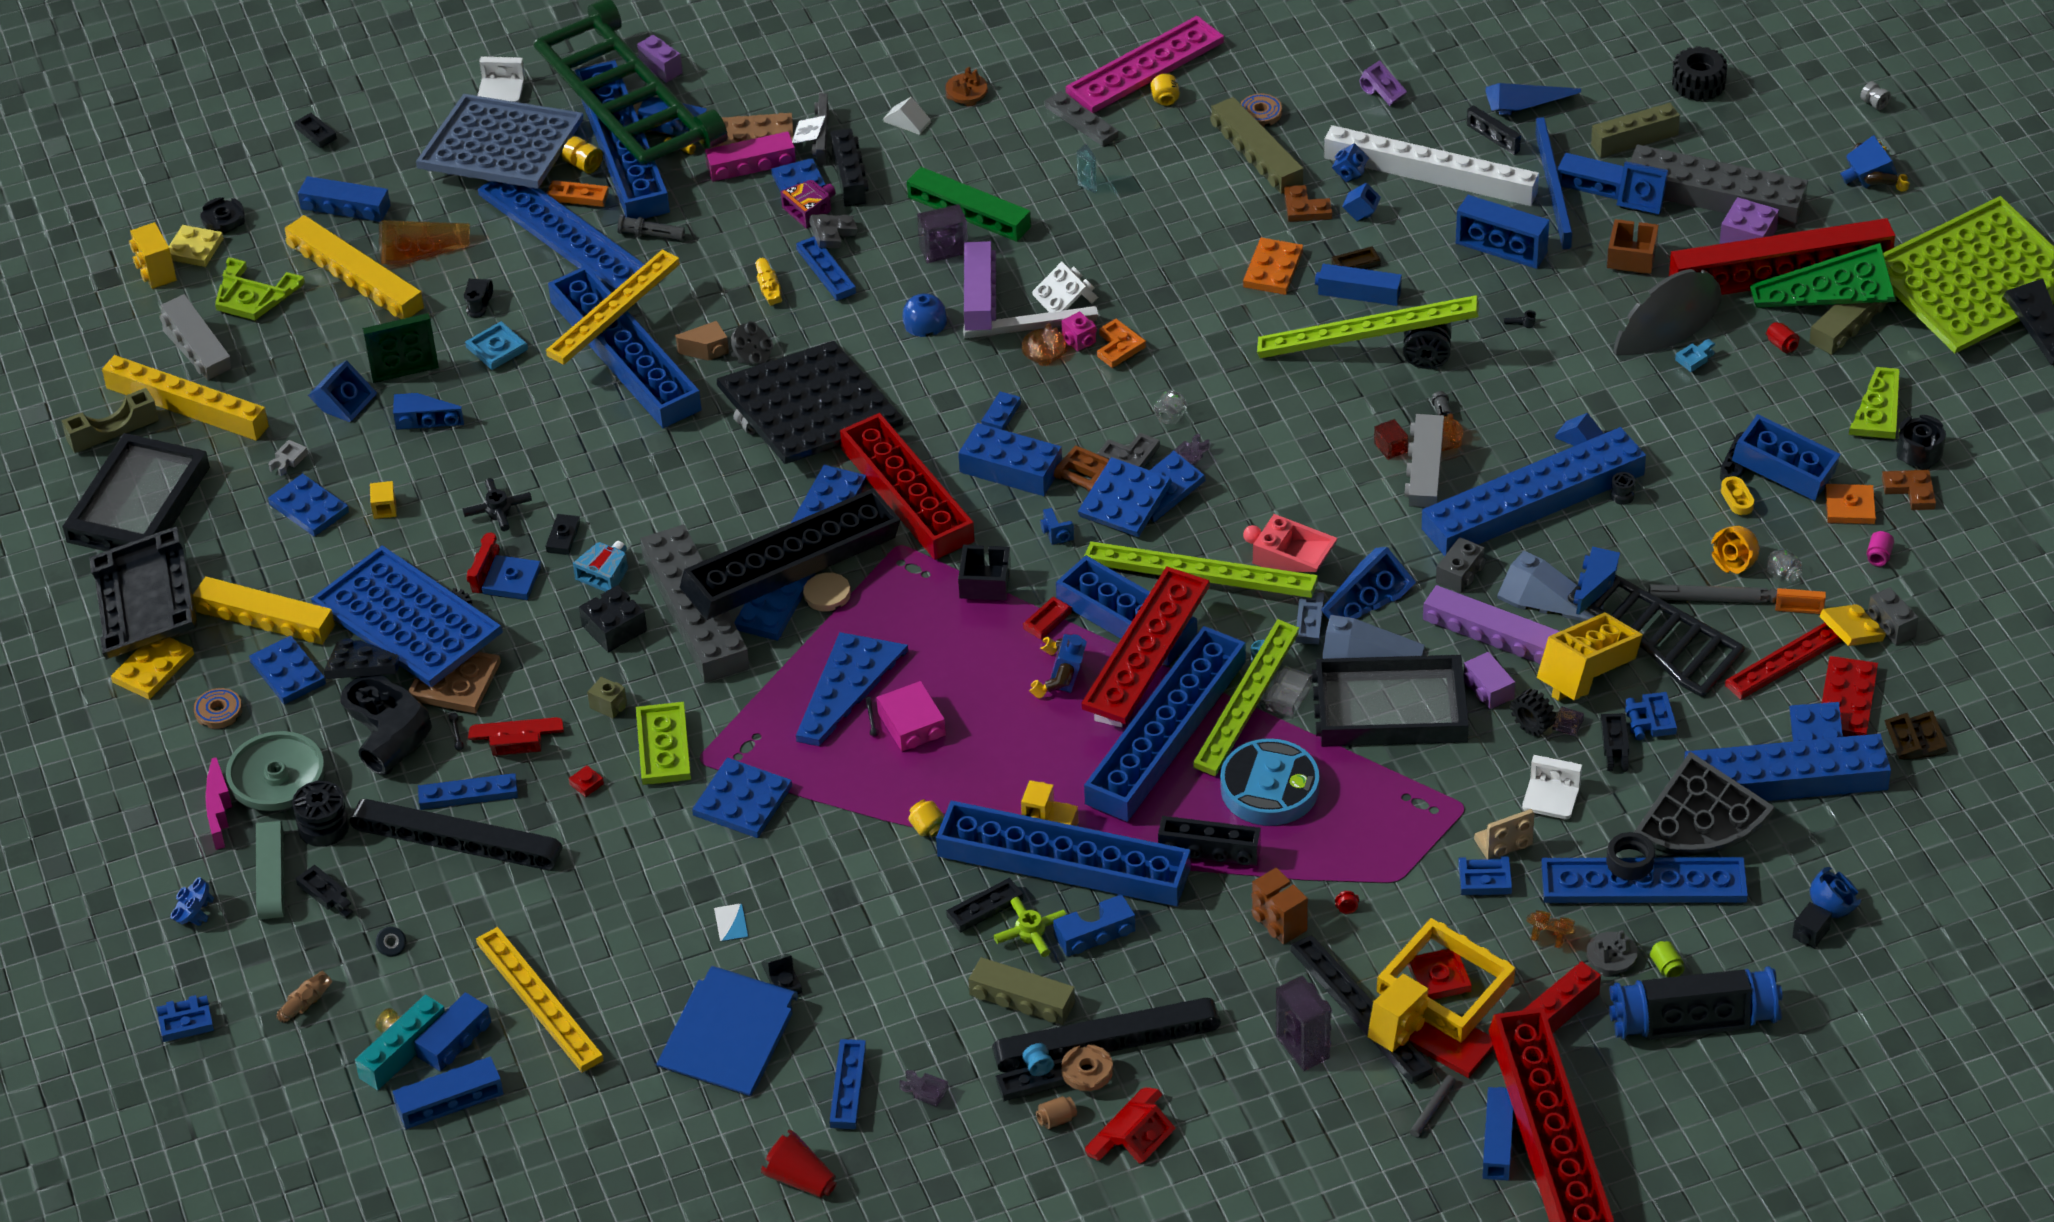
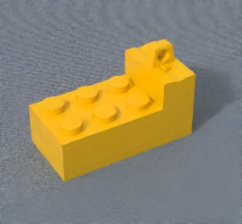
[1536,612,1643,701]

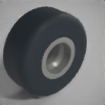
[376,926,406,956]

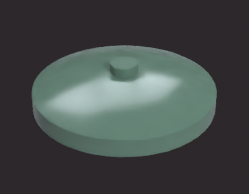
[226,731,325,811]

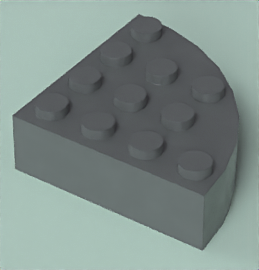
[1634,752,1775,856]

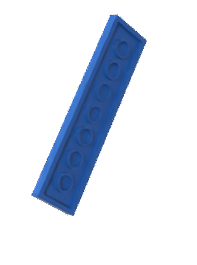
[1541,857,1748,903]

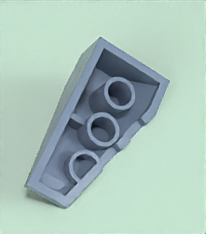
[1497,551,1604,621]
[1322,615,1425,659]

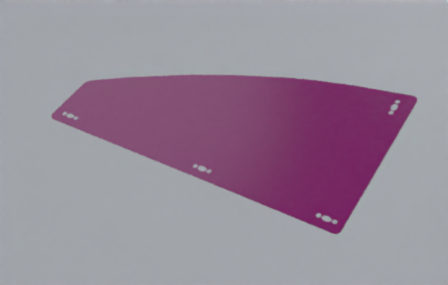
[700,545,1464,883]

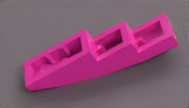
[205,757,232,850]

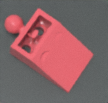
[1243,514,1337,572]

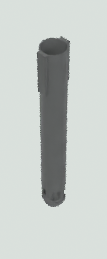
[1649,584,1777,603]

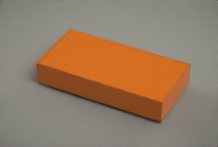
[1775,588,1826,614]

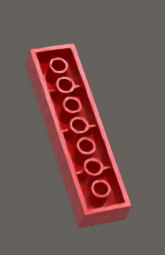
[840,413,975,560]

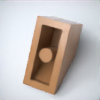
[676,321,729,360]

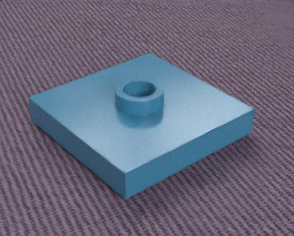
[465,321,528,370]

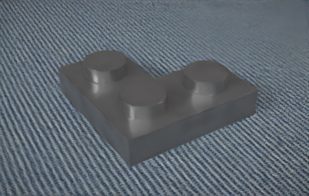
[809,214,857,248]
[1097,433,1160,468]

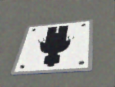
[792,115,825,144]

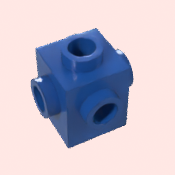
[1332,143,1369,182]

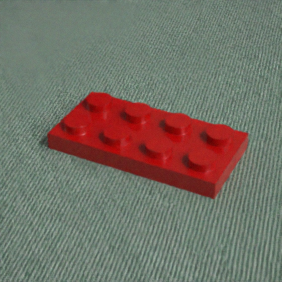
[1822,656,1878,737]

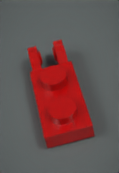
[467,532,500,593]

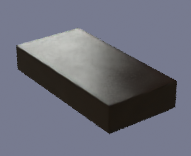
[1331,246,1381,270]

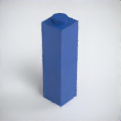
[1315,264,1402,306]
[1482,1087,1513,1181]

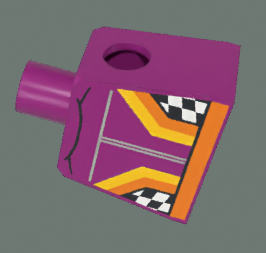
[781,180,836,229]

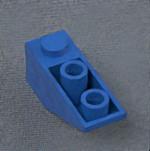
[393,393,464,429]
[1573,547,1620,615]

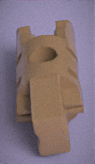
[276,971,333,1023]

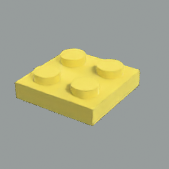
[169,225,224,267]

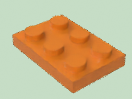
[1243,237,1303,295]

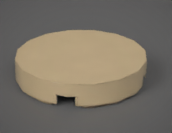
[803,573,851,611]

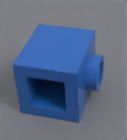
[1342,182,1381,221]

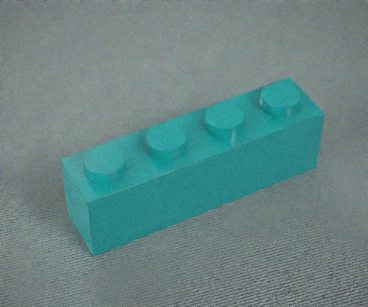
[355,994,445,1091]

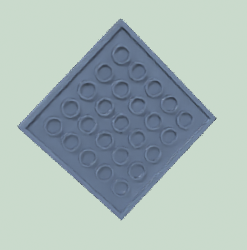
[416,94,583,188]

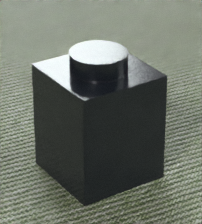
[1792,902,1832,949]

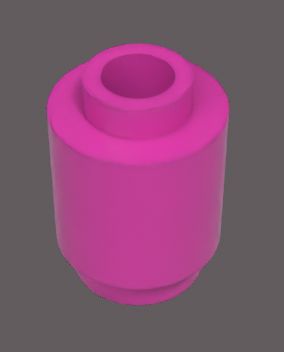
[1866,531,1894,566]

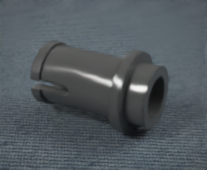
[1431,391,1452,421]

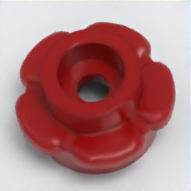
[1335,891,1359,914]

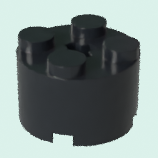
[1896,415,1946,470]

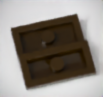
[1884,710,1949,760]

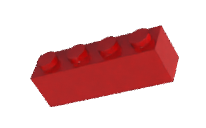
[1523,961,1601,1034]

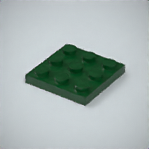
[362,313,439,383]

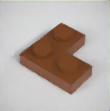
[1284,185,1332,222]
[1882,470,1936,510]

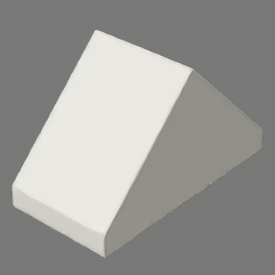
[883,97,931,135]

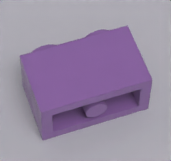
[637,35,682,83]
[1463,652,1515,709]

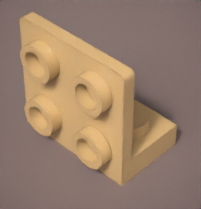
[1474,809,1535,859]

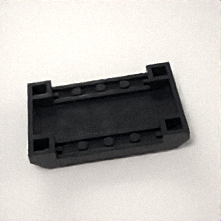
[89,526,198,659]

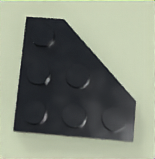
[324,639,400,679]

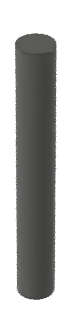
[1410,1075,1456,1137]

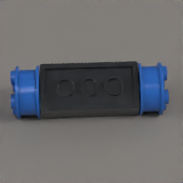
[1609,966,1782,1040]

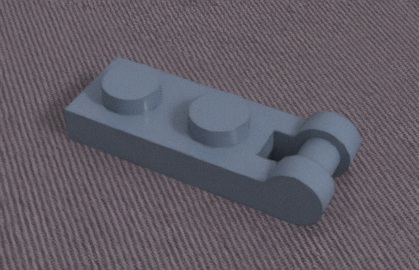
[1295,592,1324,644]

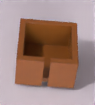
[1607,219,1659,274]
[1251,867,1308,945]

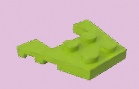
[215,257,305,320]

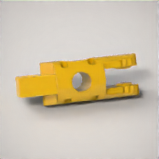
[756,257,782,306]

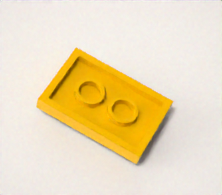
[111,637,194,700]

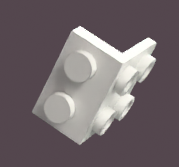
[478,57,525,102]
[1032,262,1098,312]
[1522,755,1582,819]

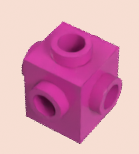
[1062,311,1097,352]

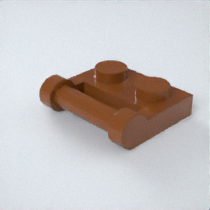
[1054,445,1110,492]

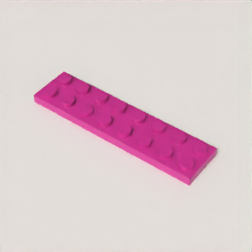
[1066,16,1224,113]

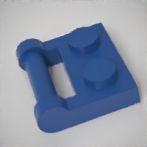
[1458,856,1512,895]

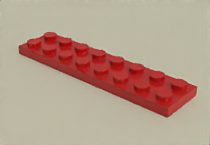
[1081,566,1210,724]

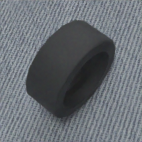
[1606,832,1655,880]

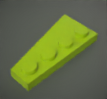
[1849,367,1900,439]

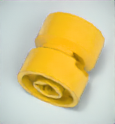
[562,136,603,174]

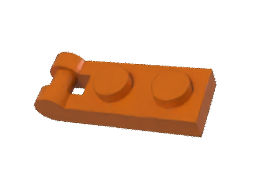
[547,181,609,207]

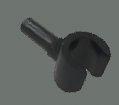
[1504,310,1536,328]

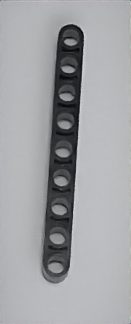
[349,799,563,870]
[992,998,1221,1073]

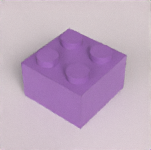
[1720,197,1779,244]

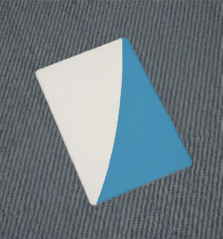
[714,904,748,941]

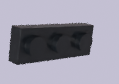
[1467,105,1521,155]
[946,878,1024,933]

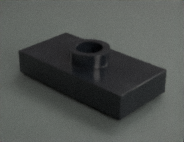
[545,514,580,555]

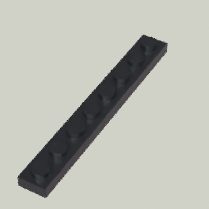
[1290,935,1433,1084]

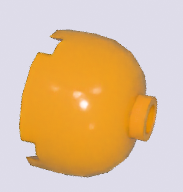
[1711,526,1760,574]

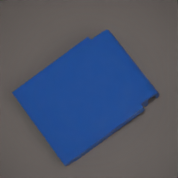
[656,966,798,1096]

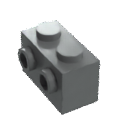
[1436,537,1486,593]
[1868,587,1919,646]

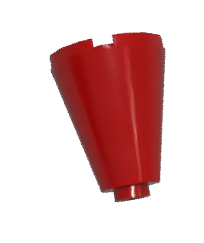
[761,1129,837,1198]

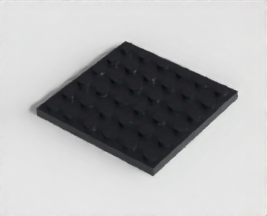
[717,340,904,464]

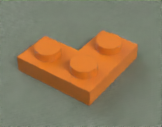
[1097,318,1146,368]

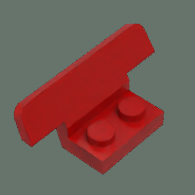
[468,717,564,756]
[1085,1087,1176,1164]

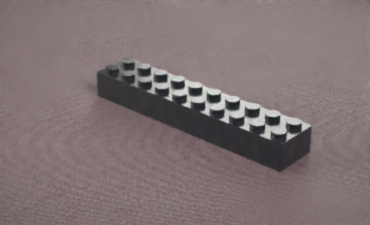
[680,488,901,620]

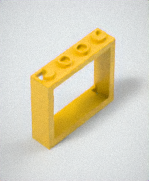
[1377,918,1516,1043]

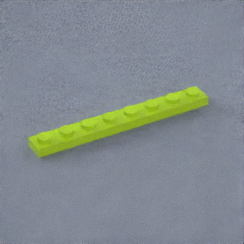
[1193,619,1299,777]

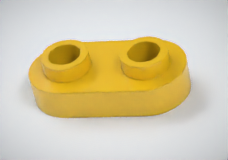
[1721,476,1754,515]

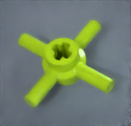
[994,897,1066,957]

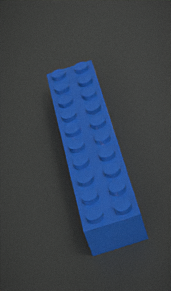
[574,60,670,219]
[548,265,702,428]
[1422,427,1646,556]
[1084,626,1246,822]
[936,800,1191,907]

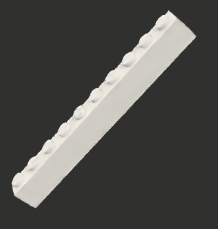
[1324,125,1539,206]

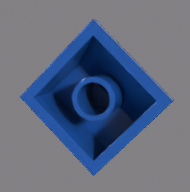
[308,360,377,422]

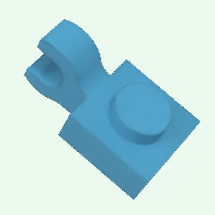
[1675,339,1715,372]

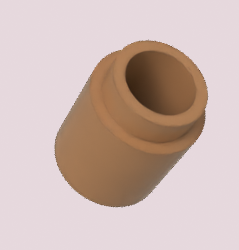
[1036,1096,1077,1129]

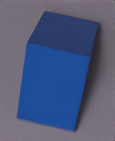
[1555,413,1604,446]

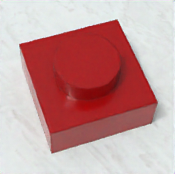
[569,765,604,797]

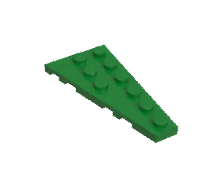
[1750,243,1897,307]

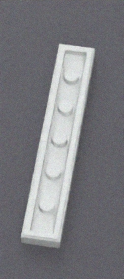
[963,306,1098,339]

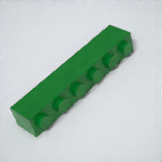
[907,167,1031,242]

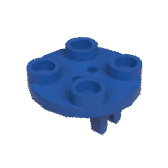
[170,877,214,926]

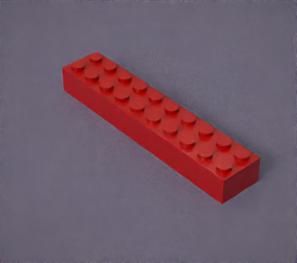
[1669,218,1896,295]
[1489,1008,1614,1222]

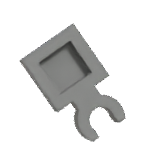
[268,440,308,476]

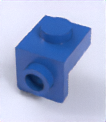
[1040,508,1074,545]

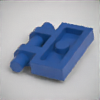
[1625,692,1677,740]
[156,995,214,1042]

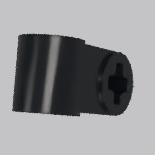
[463,278,493,318]

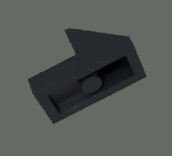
[761,954,802,994]

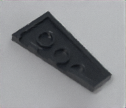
[2004,278,2054,365]

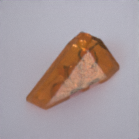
[379,220,470,265]

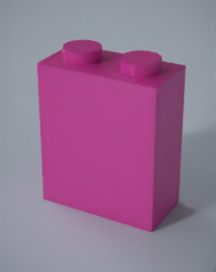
[877,681,946,752]

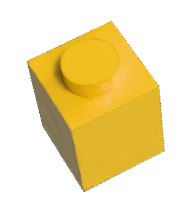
[370,481,397,519]

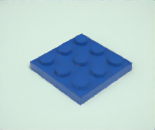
[1077,457,1172,537]
[692,757,792,838]

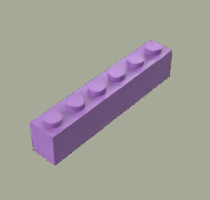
[964,241,996,331]
[1423,585,1560,664]

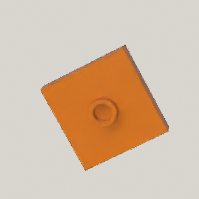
[1825,484,1876,524]

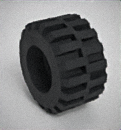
[1672,46,1728,101]

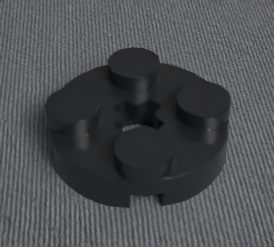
[200,197,245,234]

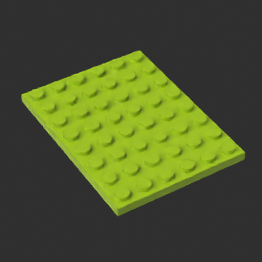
[1884,196,2054,354]

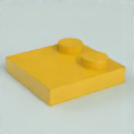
[1819,604,1886,646]

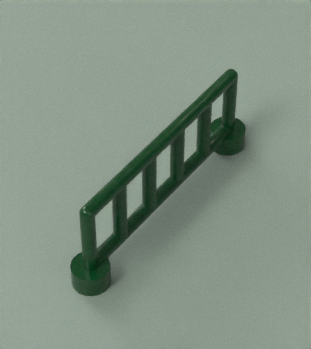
[533,0,728,164]

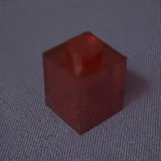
[1374,419,1408,460]

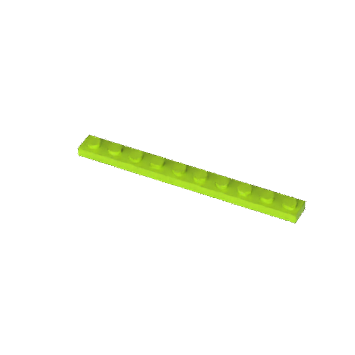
[1257,295,1479,358]
[1084,541,1318,598]

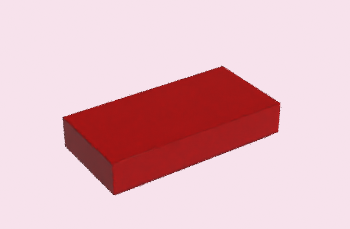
[1023,596,1072,640]

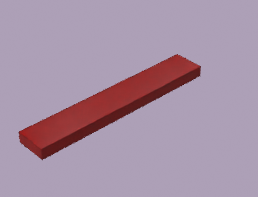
[1725,623,1843,700]

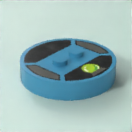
[1220,739,1319,826]

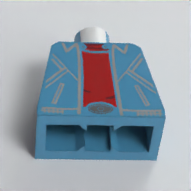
[573,541,628,592]

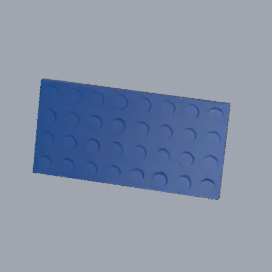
[311,545,503,687]

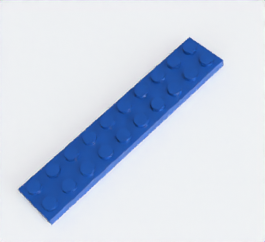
[478,181,645,292]
[734,465,867,641]

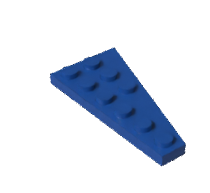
[796,632,908,746]

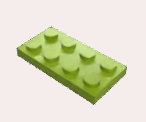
[636,702,691,785]

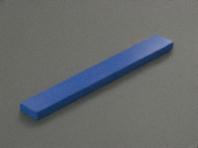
[1535,117,1572,249]

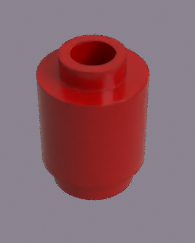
[1766,322,1799,353]

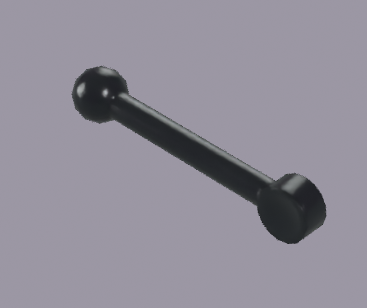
[865,697,879,737]
[448,713,464,750]

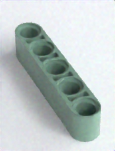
[256,820,285,920]

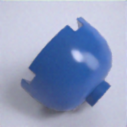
[902,294,947,337]
[1809,867,1861,918]

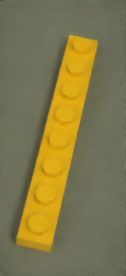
[546,249,680,365]
[476,927,604,1073]

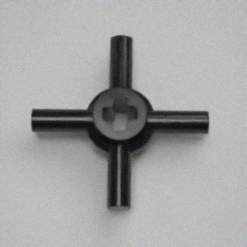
[462,478,532,531]

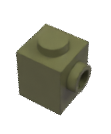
[587,677,627,719]

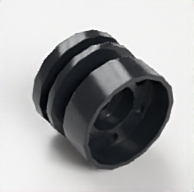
[1403,323,1452,369]
[292,781,350,847]

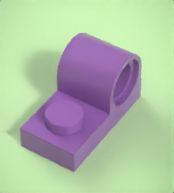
[1359,60,1407,106]

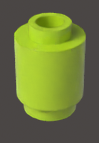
[1650,941,1685,978]

